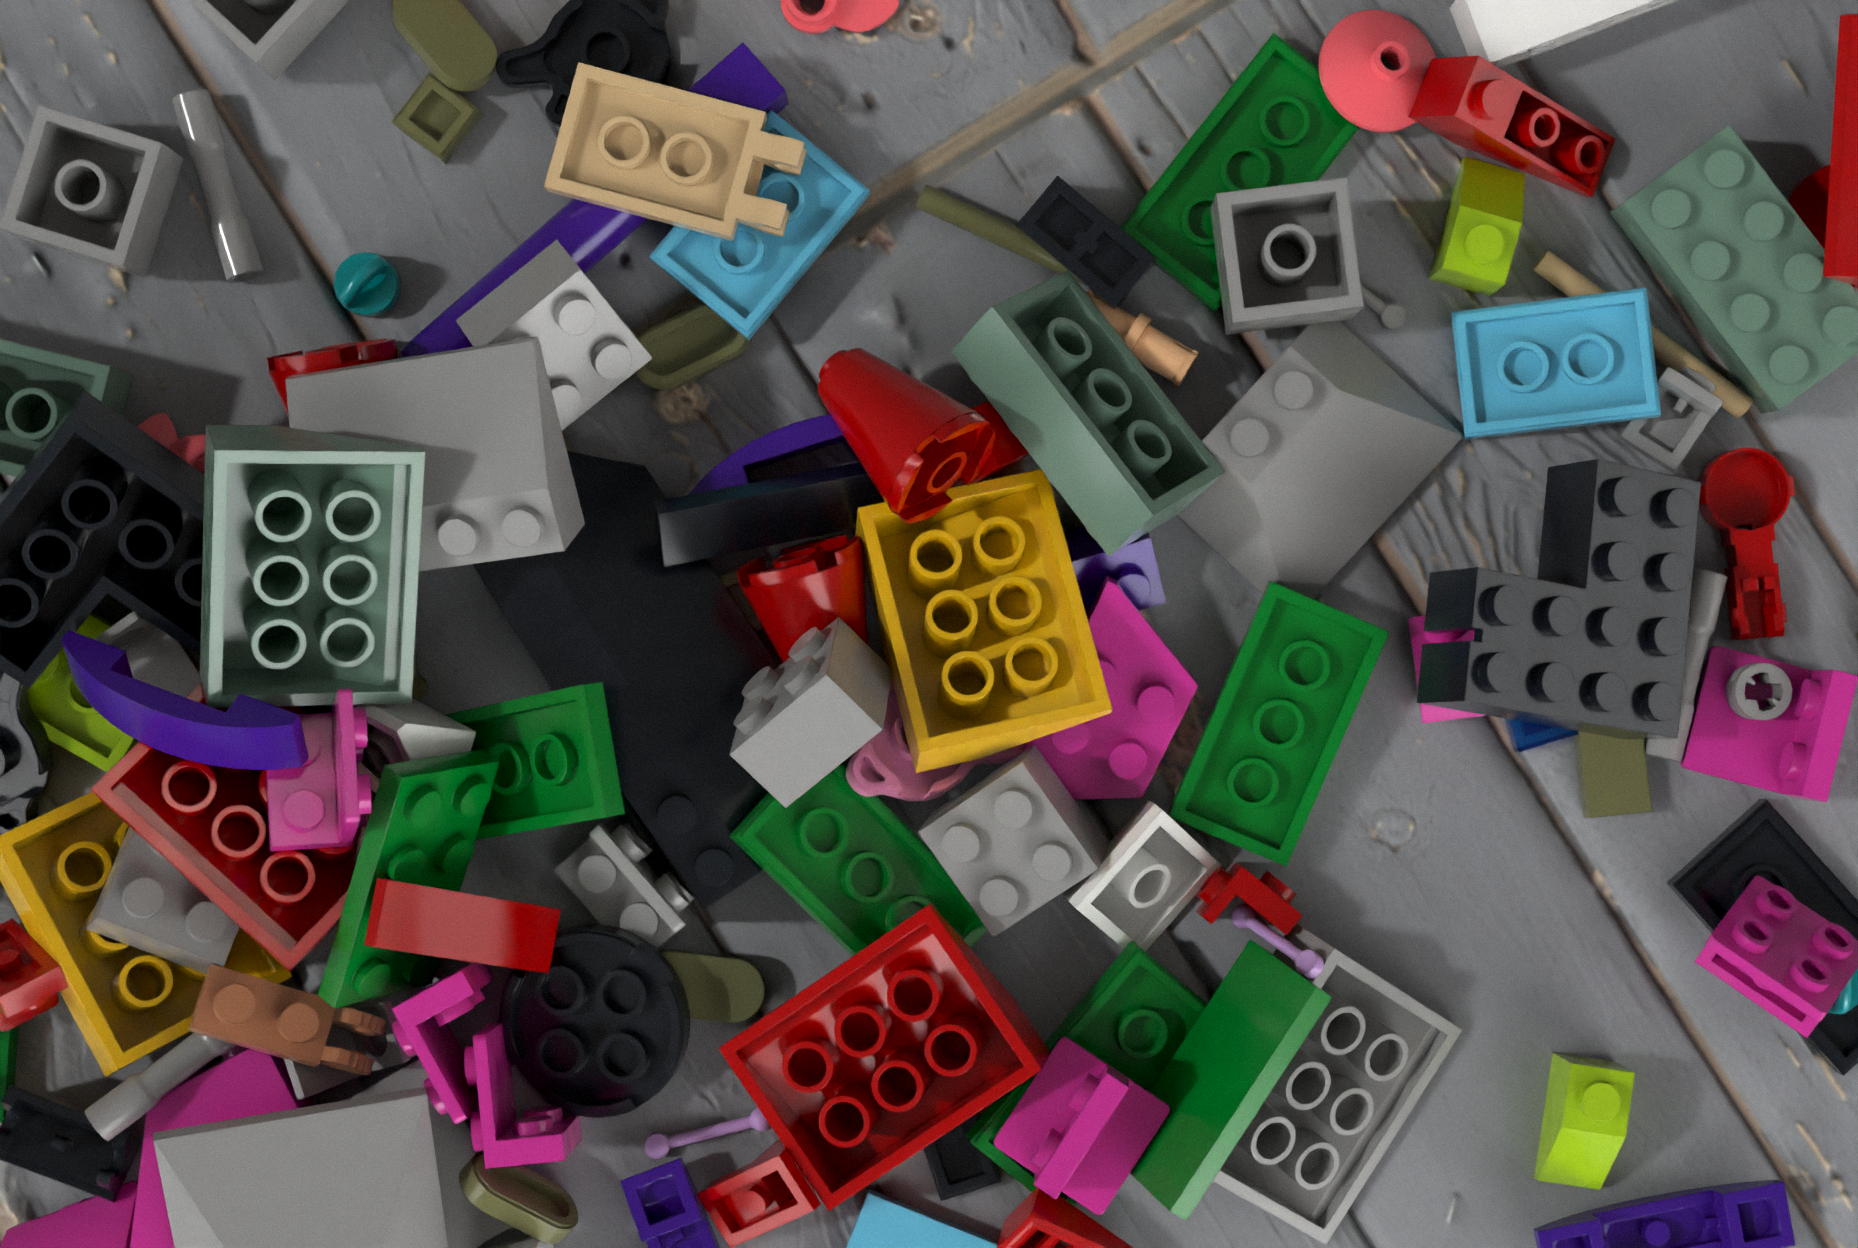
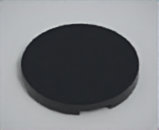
[499,924,690,1118]

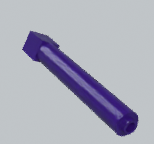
[399,42,789,358]

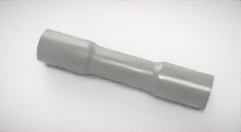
[172,89,264,283]
[1645,568,1728,762]
[84,1033,236,1142]

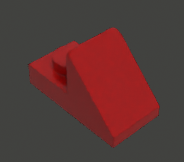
[0,918,68,1032]
[696,1139,821,1248]

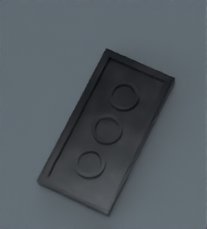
[1667,799,1858,1076]

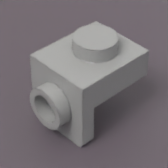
[1618,367,1723,473]

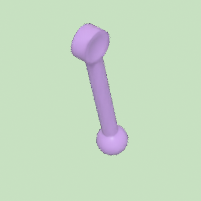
[1232,904,1324,979]
[645,1107,771,1159]

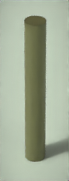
[916,185,1086,286]

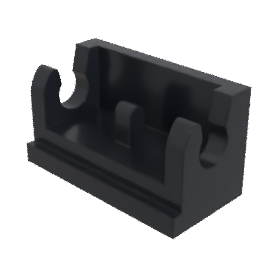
[1016,176,1156,309]
[0,1085,142,1202]

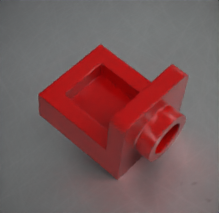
[1196,862,1303,935]

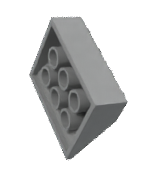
[285,336,585,572]
[1213,923,1462,1245]

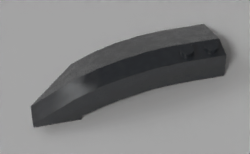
[473,450,847,909]

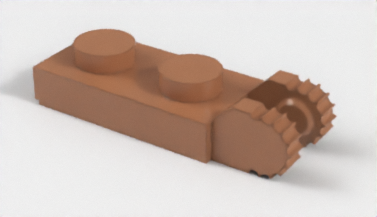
[188,964,386,1075]

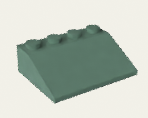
[200,425,425,708]

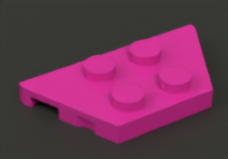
[1022,575,1198,800]

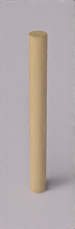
[1533,250,1754,419]

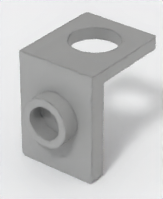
[95,611,201,697]
[283,1000,410,1100]

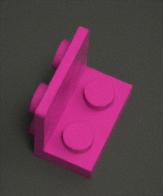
[1680,646,1858,802]
[266,688,371,851]
[392,962,495,1124]
[464,1021,582,1169]

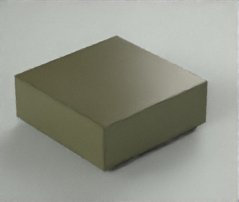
[392,72,484,164]

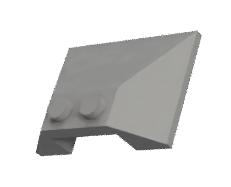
[1176,321,1464,599]
[153,1087,448,1248]

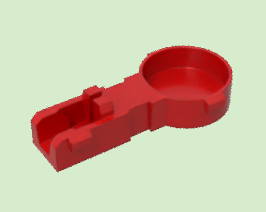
[1697,448,1795,641]

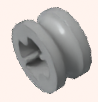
[1725,663,1792,720]

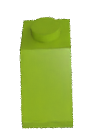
[1428,157,1525,296]
[1534,1052,1635,1190]

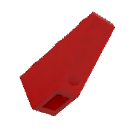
[1408,56,1616,197]

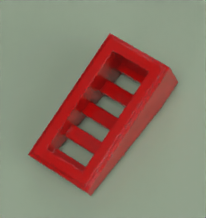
[996,1187,1133,1248]

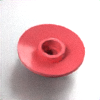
[1318,9,1436,133]

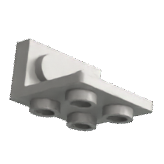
[554,819,697,949]

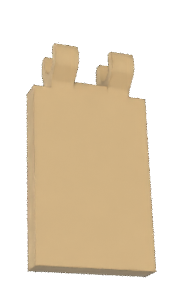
[544,62,807,241]

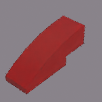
[364,878,561,973]

